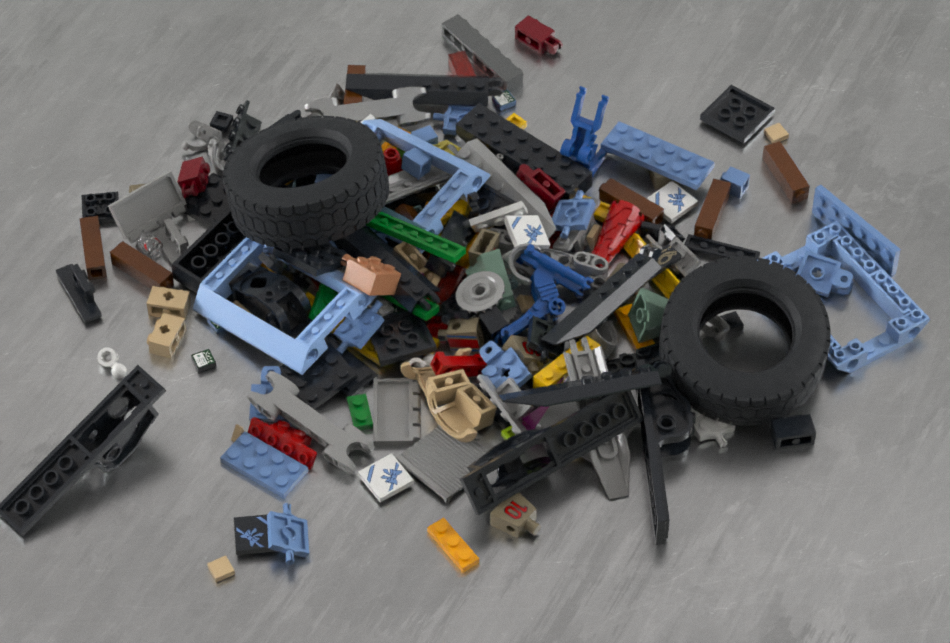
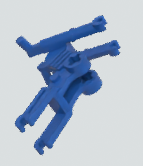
[560,86,612,179]
[493,244,594,345]

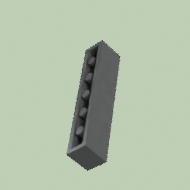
[442,14,524,92]

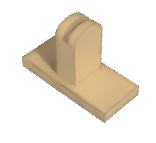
[231,424,244,442]

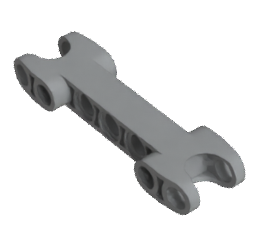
[304,87,431,127]
[485,228,608,290]
[247,371,375,474]

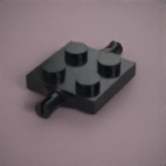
[436,294,476,323]
[526,313,565,364]

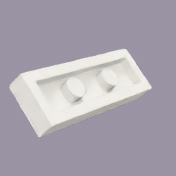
[469,201,528,232]

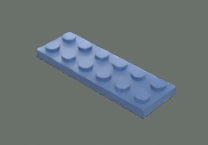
[601,121,715,190]
[812,184,901,277]

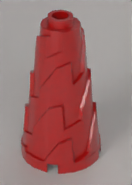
[592,200,645,268]

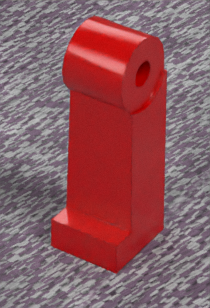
[430,352,487,377]

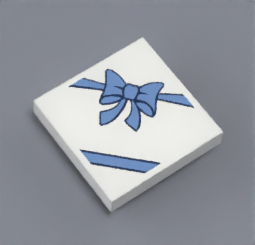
[647,181,698,224]
[503,215,550,249]
[358,453,414,503]

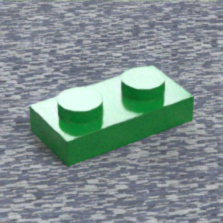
[347,393,373,431]

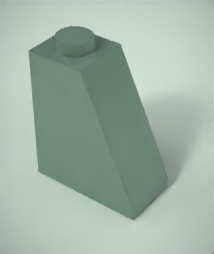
[466,249,516,311]
[628,288,669,343]

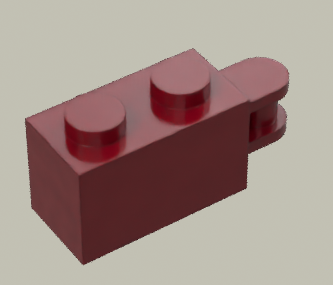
[515,15,563,55]
[177,156,211,199]
[516,164,566,212]

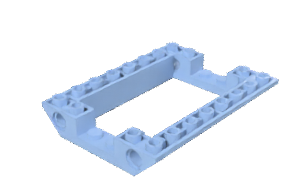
[315,119,491,254]
[757,221,930,373]
[193,237,378,375]

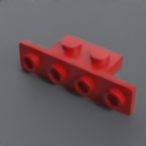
[247,417,317,470]

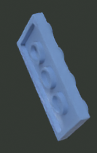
[220,431,308,499]

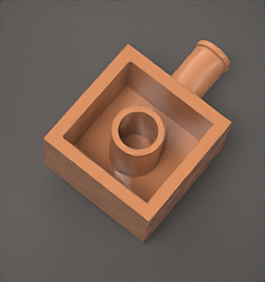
[341,254,401,296]

